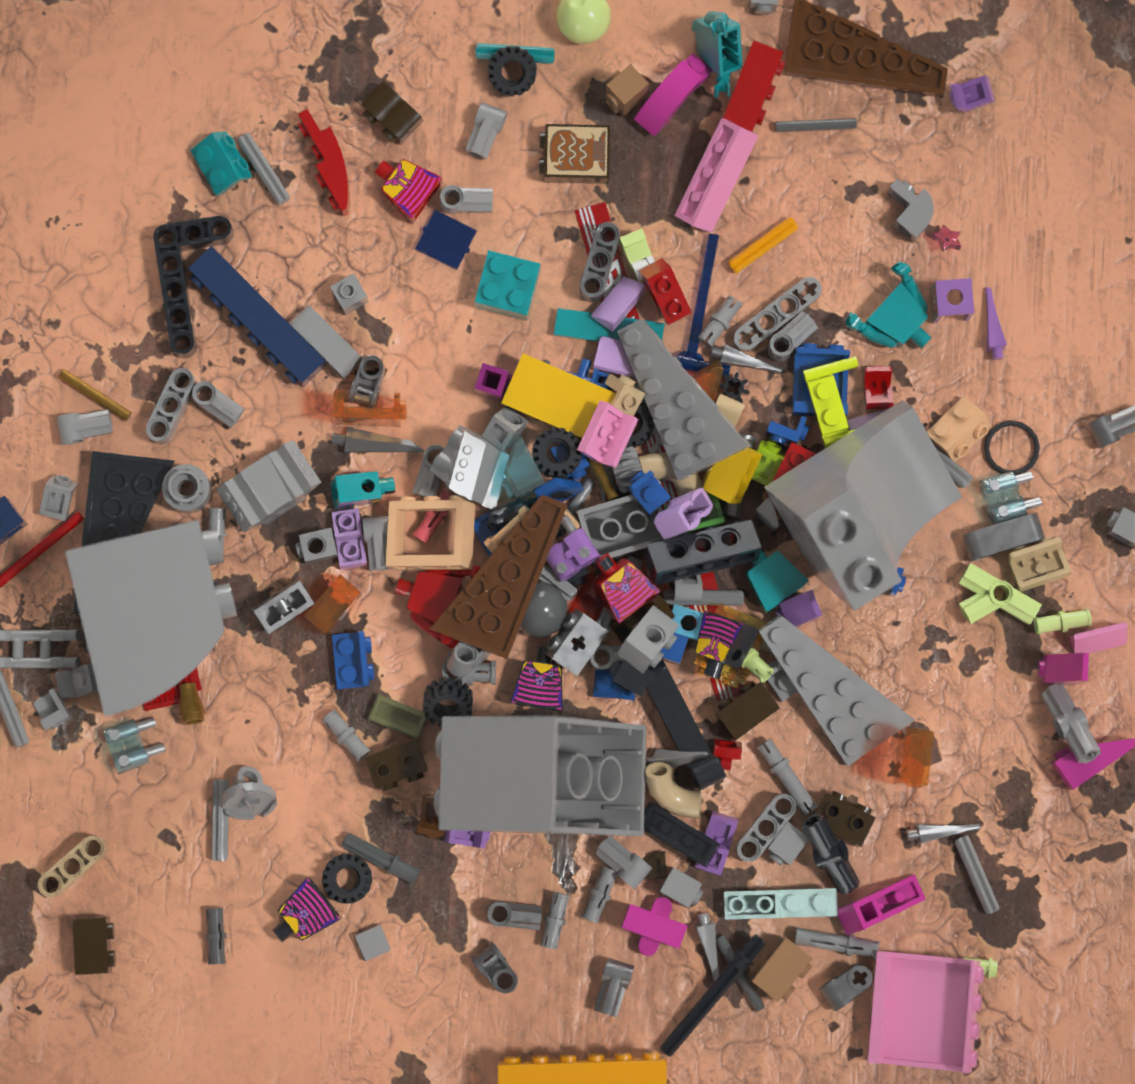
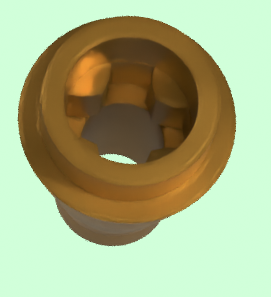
[179,683,206,725]

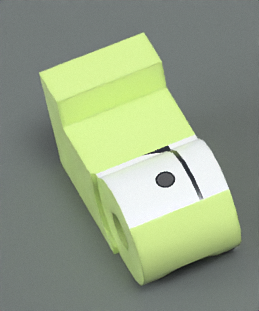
[619,229,655,284]

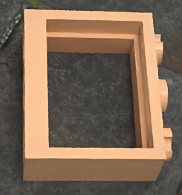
[386,496,475,570]

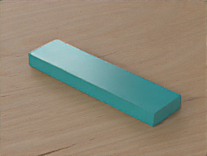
[554,308,665,342]

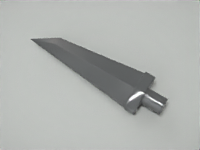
[332,427,425,453]

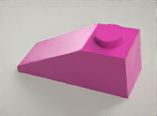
[1037,653,1089,686]
[1051,738,1135,790]
[837,874,926,935]

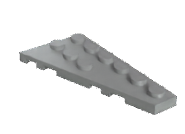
[617,320,751,480]
[758,615,915,766]

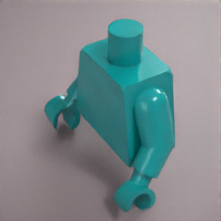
[692,11,743,98]
[845,262,932,349]

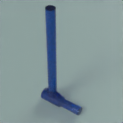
[677,234,731,376]

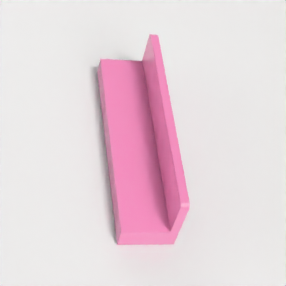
[674,118,758,232]

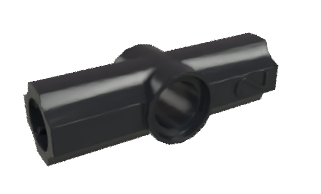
[801,813,860,895]

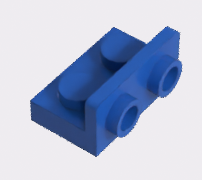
[332,631,375,690]

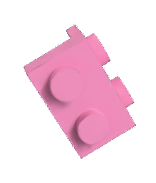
[577,401,638,468]

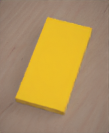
[501,353,616,438]

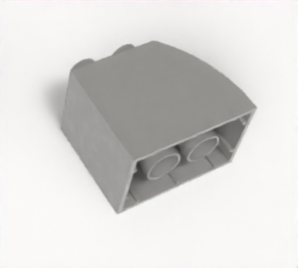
[65,520,237,716]
[434,716,646,836]

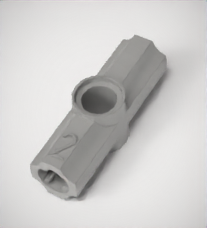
[1042,683,1101,764]

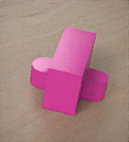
[621,897,688,956]

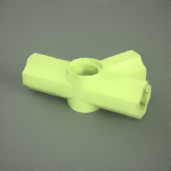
[958,563,1042,625]

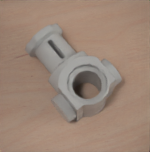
[442,652,496,686]

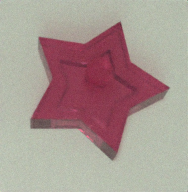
[931,224,961,252]

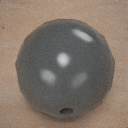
[520,581,568,637]

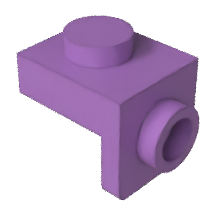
[950,75,995,113]
[444,830,490,848]

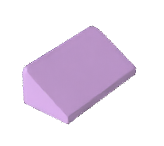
[591,277,646,332]
[593,336,636,378]

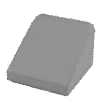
[755,497,779,531]

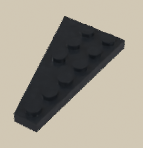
[73,451,175,615]

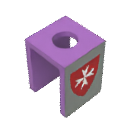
[930,278,974,323]

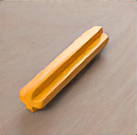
[728,217,798,274]

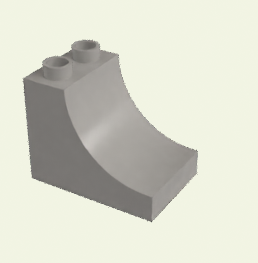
[764,400,962,611]

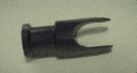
[487,496,538,531]

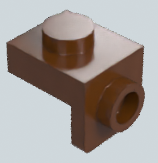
[416,793,446,839]

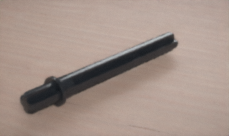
[660,934,766,1057]

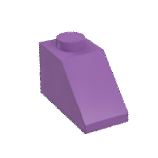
[775,590,822,628]

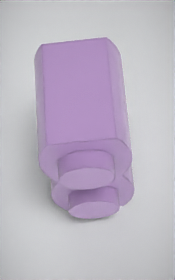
[654,488,713,539]

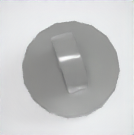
[221,766,277,820]

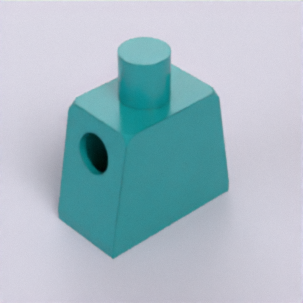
[745,549,809,614]

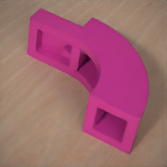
[634,53,713,137]

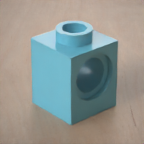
[672,604,703,641]

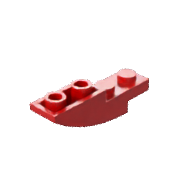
[297,109,350,216]

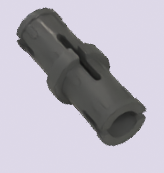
[205,908,227,965]

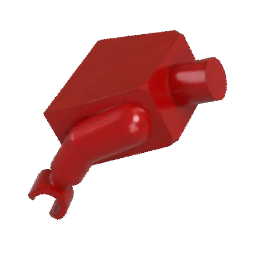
[395,564,481,648]

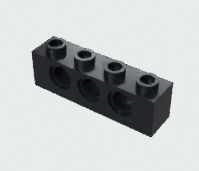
[644,520,762,586]

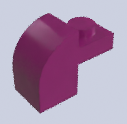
[474,363,513,403]

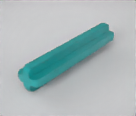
[475,43,555,64]

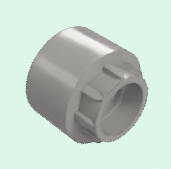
[162,464,212,514]

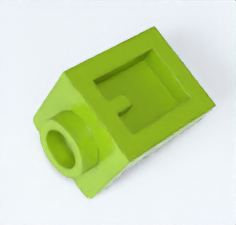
[752,441,786,486]

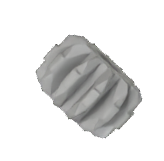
[613,446,642,493]

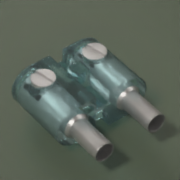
[980,471,1042,525]
[102,717,166,775]

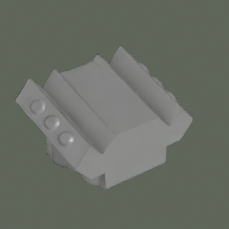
[430,425,510,511]
[216,440,321,533]

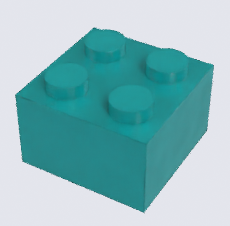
[474,250,541,321]

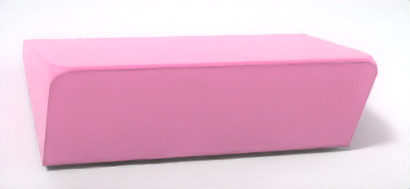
[1069,622,1128,653]

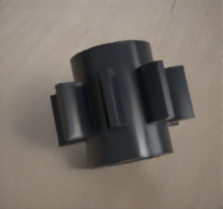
[716,372,750,403]

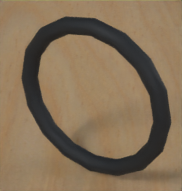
[984,420,1040,476]

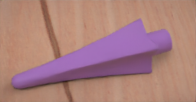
[985,287,1007,360]

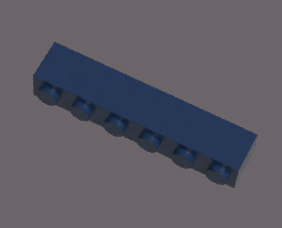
[188,246,327,387]

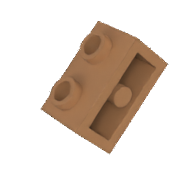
[605,64,649,117]
[750,937,812,1002]

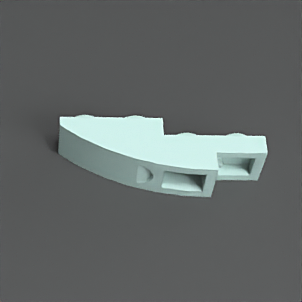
[724,888,838,919]

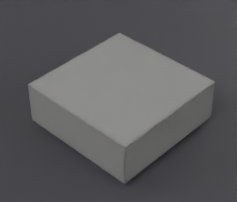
[355,925,391,961]

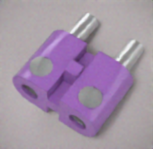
[546,515,600,582]

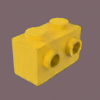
[703,448,763,504]

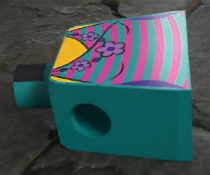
[330,471,395,510]

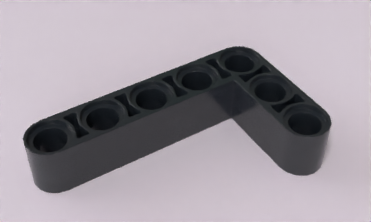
[153,216,234,358]
[646,659,727,791]

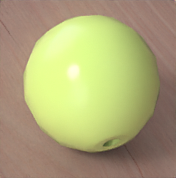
[556,0,611,44]

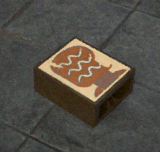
[539,124,610,184]

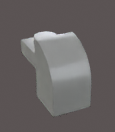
[887,179,934,243]

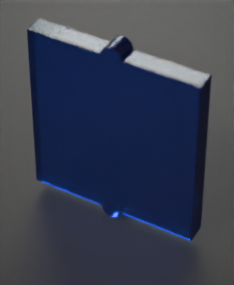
[415,210,477,270]

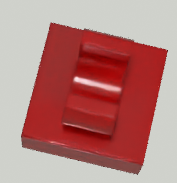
[713,739,742,771]

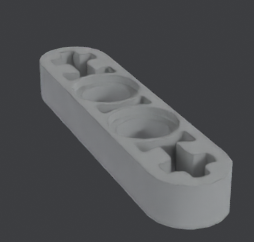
[733,277,822,352]

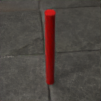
[0,511,85,589]

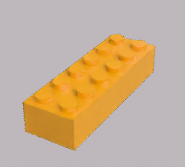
[498,1052,667,1084]

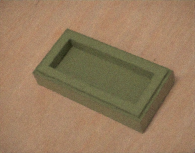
[368,694,427,740]

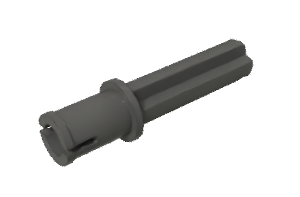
[342,833,421,885]

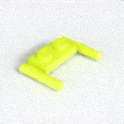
[803,356,858,449]

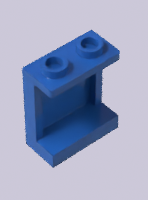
[791,343,850,417]

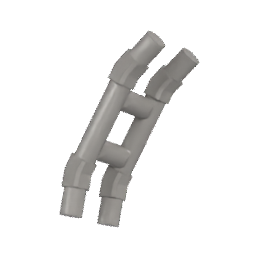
[0,630,81,669]

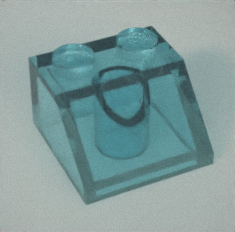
[501,434,546,501]

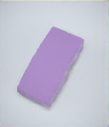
[332,508,368,570]

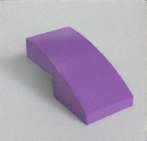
[695,811,738,876]

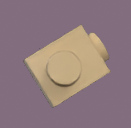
[605,374,645,416]

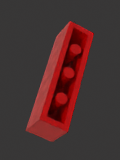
[723,40,786,132]

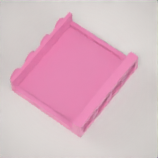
[868,951,984,1073]

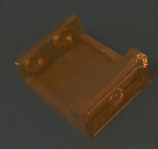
[332,390,407,427]
[893,727,934,788]

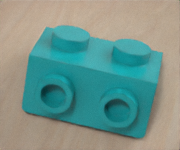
[190,131,252,196]

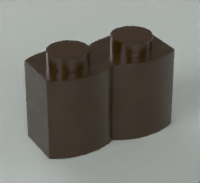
[361,81,423,144]

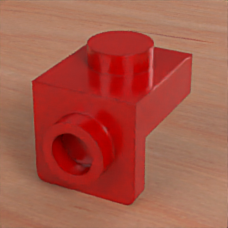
[863,366,894,410]

